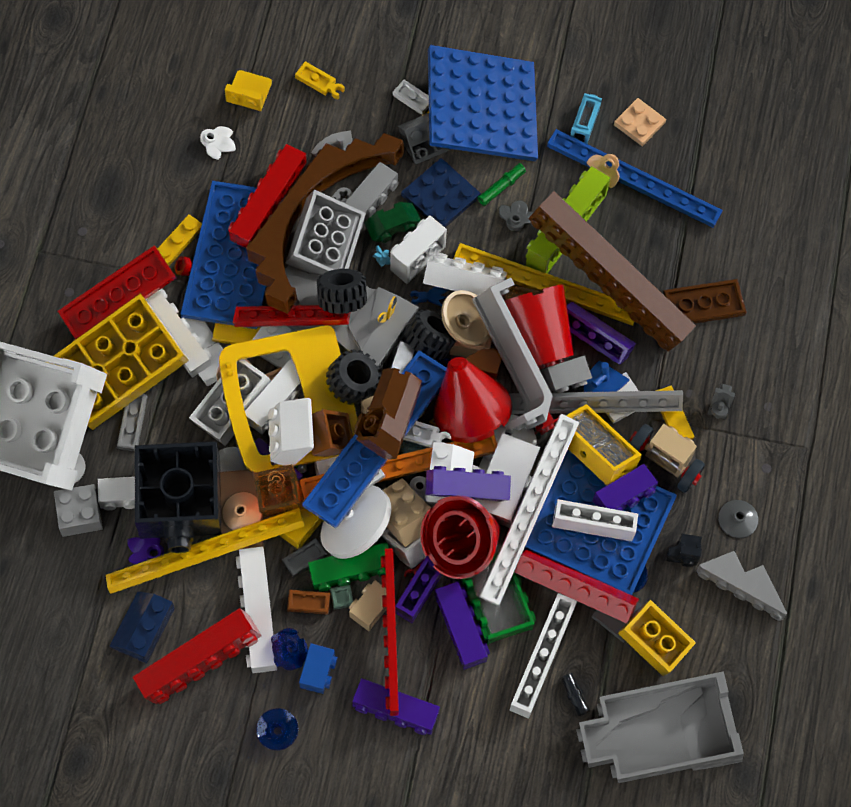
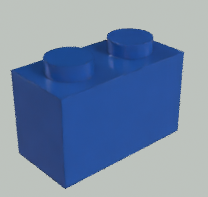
[299,644,338,694]

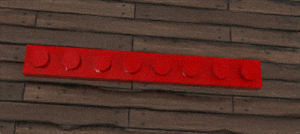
[381,548,399,716]

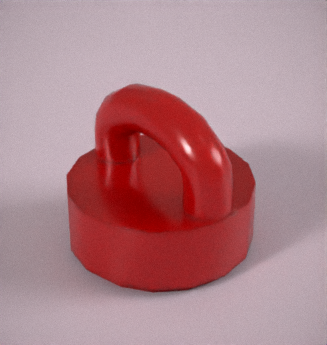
[175,256,193,276]

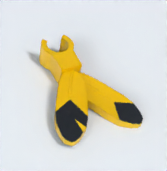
[377,296,397,323]

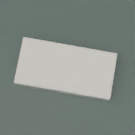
[476,433,540,522]

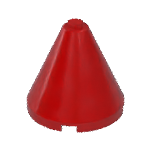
[433,357,512,443]
[420,495,501,579]

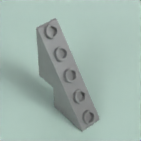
[696,551,787,621]

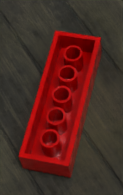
[133,608,262,704]

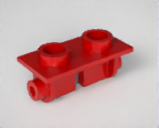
[535,412,558,435]

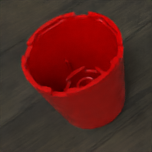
[505,284,574,370]

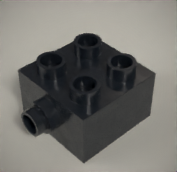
[135,441,222,553]

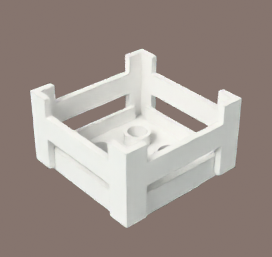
[0,342,107,490]

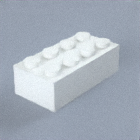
[423,253,507,296]
[189,359,271,446]

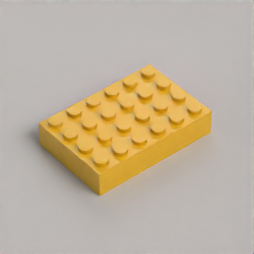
[46,294,189,430]

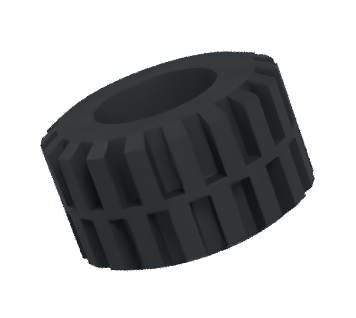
[316,268,367,314]
[404,309,456,360]
[326,349,381,405]

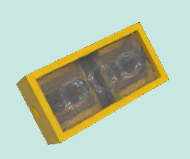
[566,404,642,485]

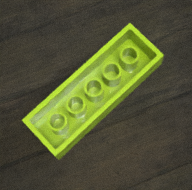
[525,166,610,274]

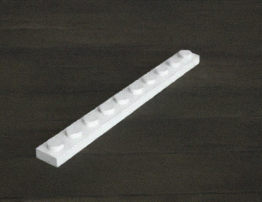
[479,414,579,606]

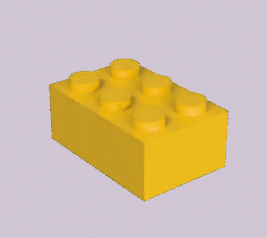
[618,600,696,676]

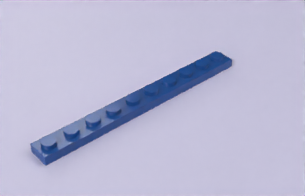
[547,129,723,228]

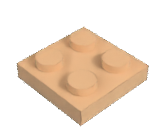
[614,98,666,146]

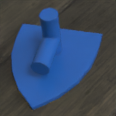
[584,360,630,392]

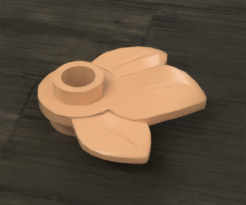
[587,154,620,188]

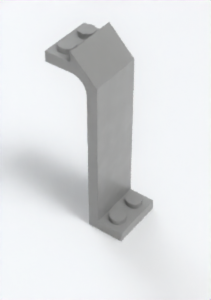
[472,278,552,431]

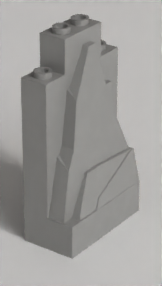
[285,265,418,375]
[576,671,744,783]

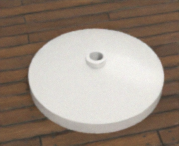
[321,485,391,559]

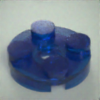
[271,628,308,671]

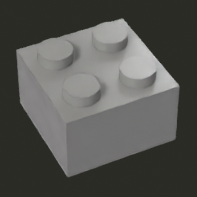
[540,356,592,393]
[54,484,103,537]

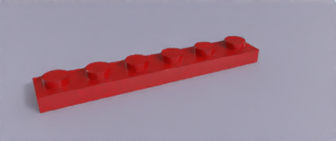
[233,305,351,327]

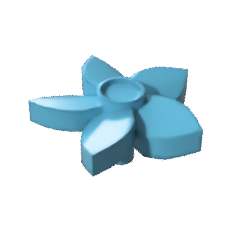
[373,246,390,267]

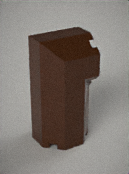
[354,368,422,460]

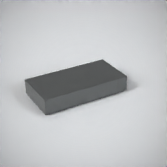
[282,538,327,578]

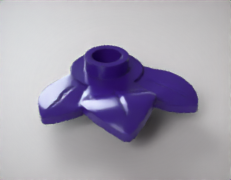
[127,537,164,565]

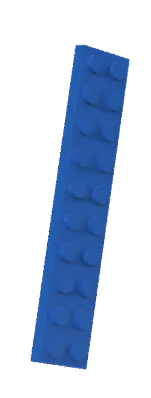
[302,351,446,528]

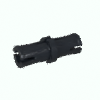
[560,673,590,716]

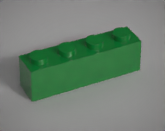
[308,543,389,592]

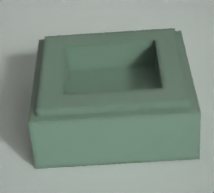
[330,585,353,610]

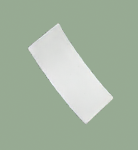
[185,318,223,386]

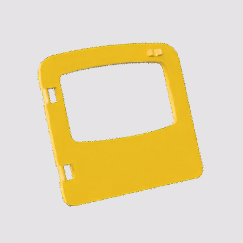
[219,325,358,473]

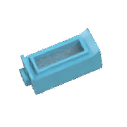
[570,93,602,144]

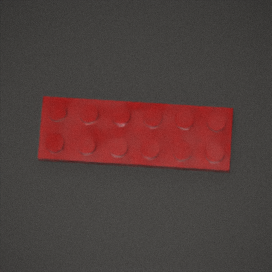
[58,245,176,339]

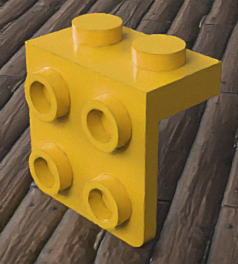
[225,70,272,111]

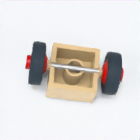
[629,424,705,493]

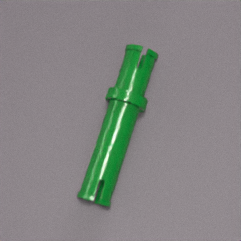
[477,163,526,206]

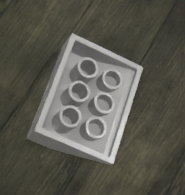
[285,190,366,275]

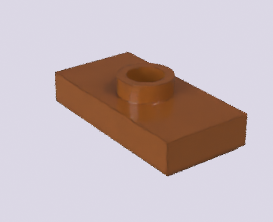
[287,590,330,615]

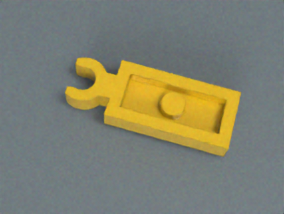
[295,61,345,99]

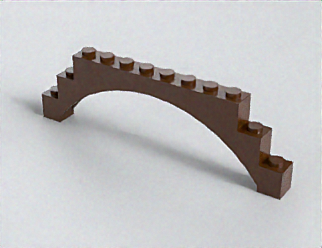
[246,133,404,314]

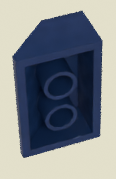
[110,592,175,663]

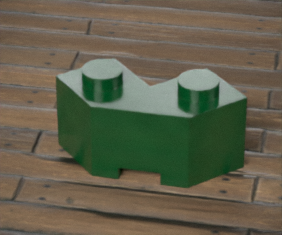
[364,202,421,243]

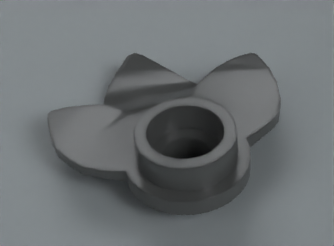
[499,200,533,231]

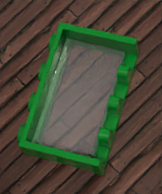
[461,552,536,645]

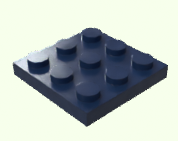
[401,158,481,227]

